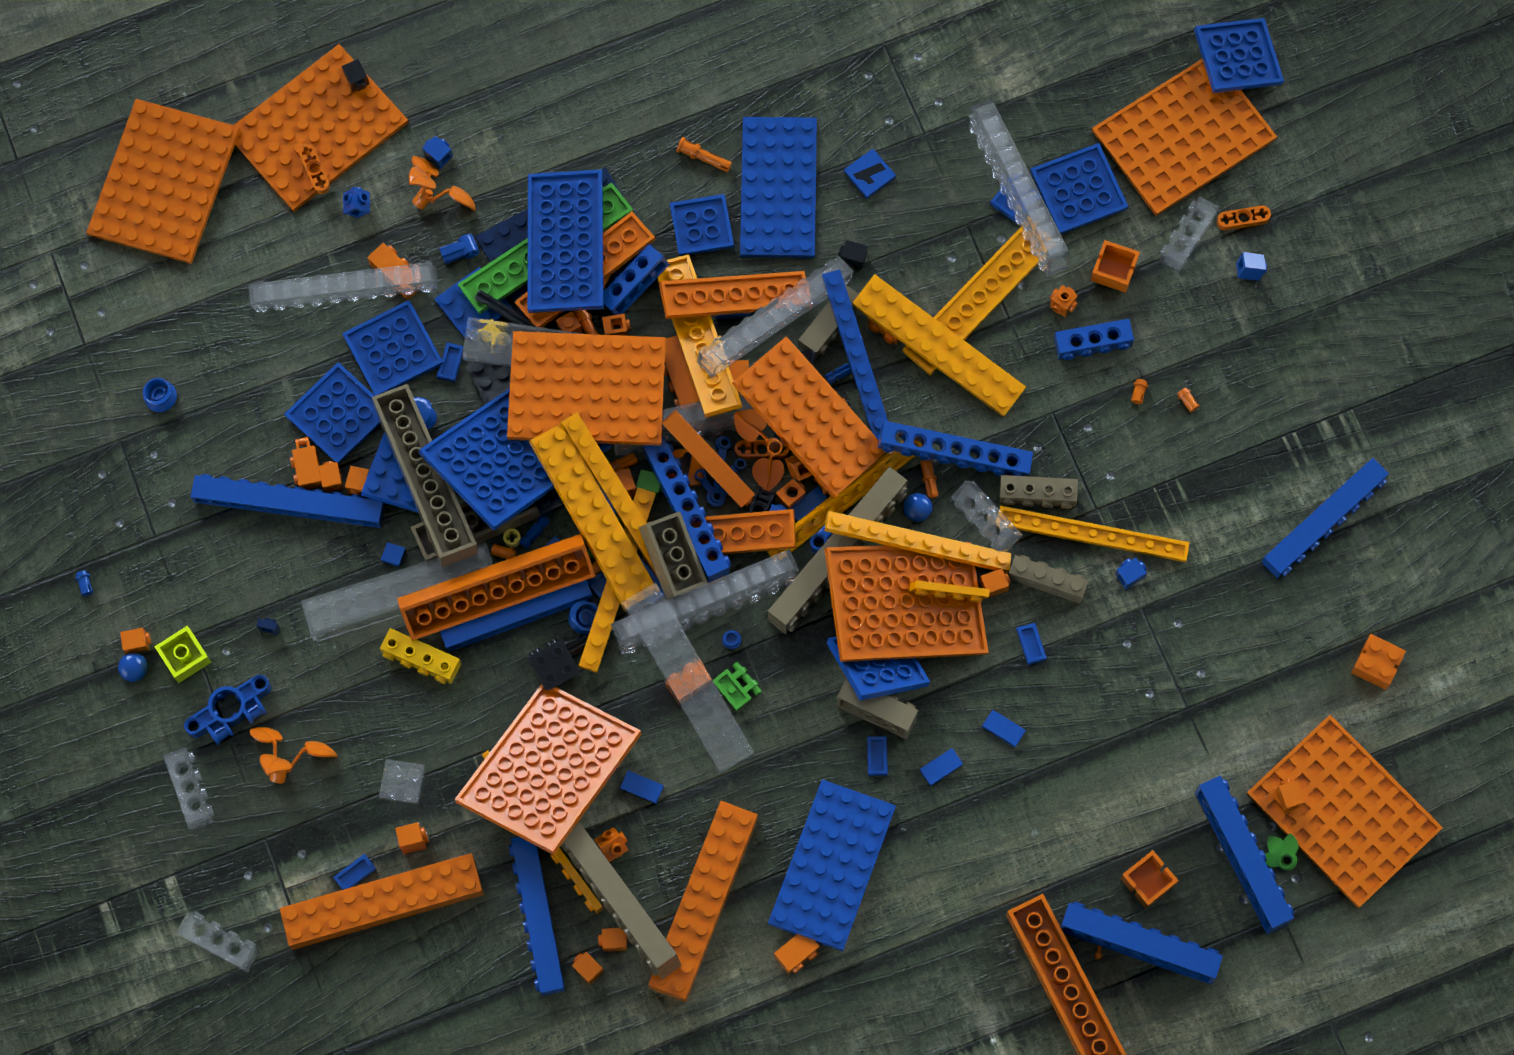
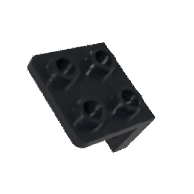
[527,638,579,690]

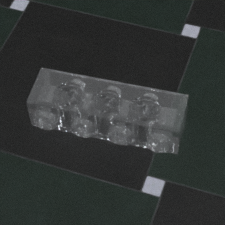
[1159,196,1219,273]
[951,481,1023,552]
[163,747,215,831]
[176,911,259,973]

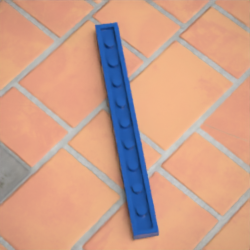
[822,269,888,440]

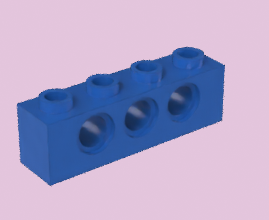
[604,244,670,315]
[1054,319,1134,360]

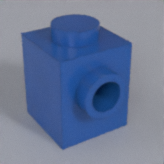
[422,136,453,169]
[1236,252,1267,281]
[1115,558,1147,590]

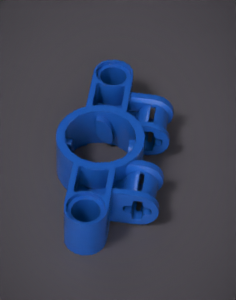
[184,675,271,745]

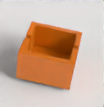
[1090,240,1140,293]
[1351,634,1406,690]
[1120,850,1179,909]

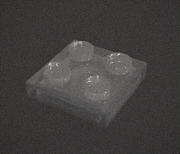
[379,759,425,804]

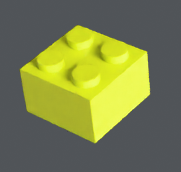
[154,626,212,683]

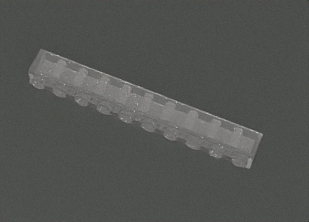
[697,256,854,377]
[249,262,438,312]

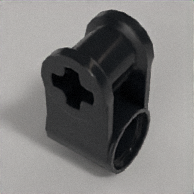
[749,486,776,513]

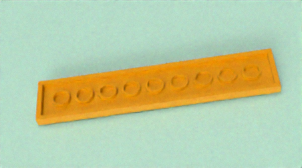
[902,220,1056,376]
[657,254,742,418]
[852,274,1026,417]
[529,424,658,610]

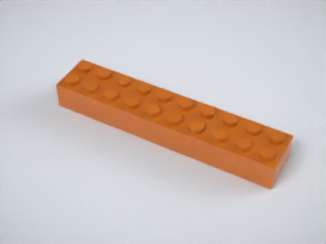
[397,534,596,641]
[648,801,758,1002]
[280,853,484,950]
[1006,894,1126,1055]

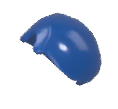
[903,493,933,522]
[118,653,148,682]

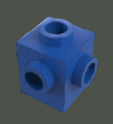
[343,187,370,218]

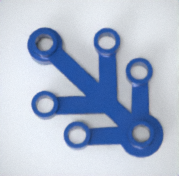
[694,436,746,507]

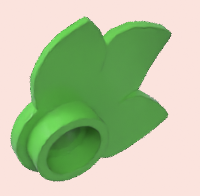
[1265,833,1299,871]

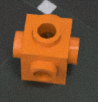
[1050,285,1078,317]
[594,827,628,862]

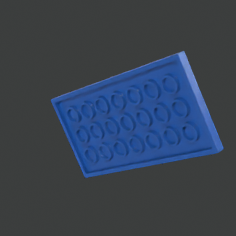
[740,117,817,258]
[528,169,604,313]
[768,779,896,952]

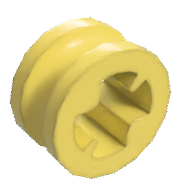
[503,529,521,548]

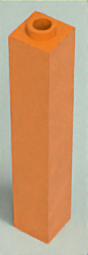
[662,409,755,508]

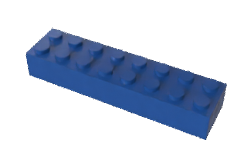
[1195,775,1294,935]
[1060,902,1223,984]

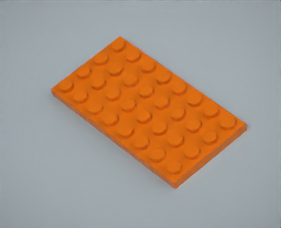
[732,336,885,498]

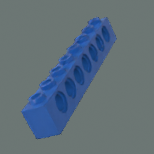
[877,421,1033,476]
[643,437,731,583]

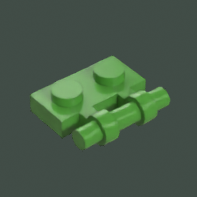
[712,662,762,712]

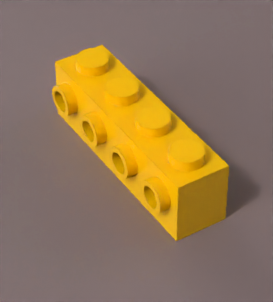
[380,628,461,684]

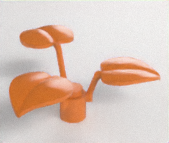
[409,156,476,212]
[734,409,784,491]
[250,727,338,784]

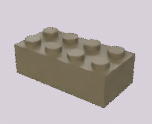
[639,511,708,600]
[837,678,918,740]

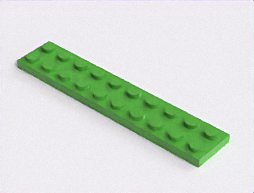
[458,182,634,315]

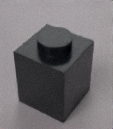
[342,59,370,92]
[838,240,868,269]

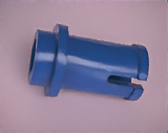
[75,570,94,596]

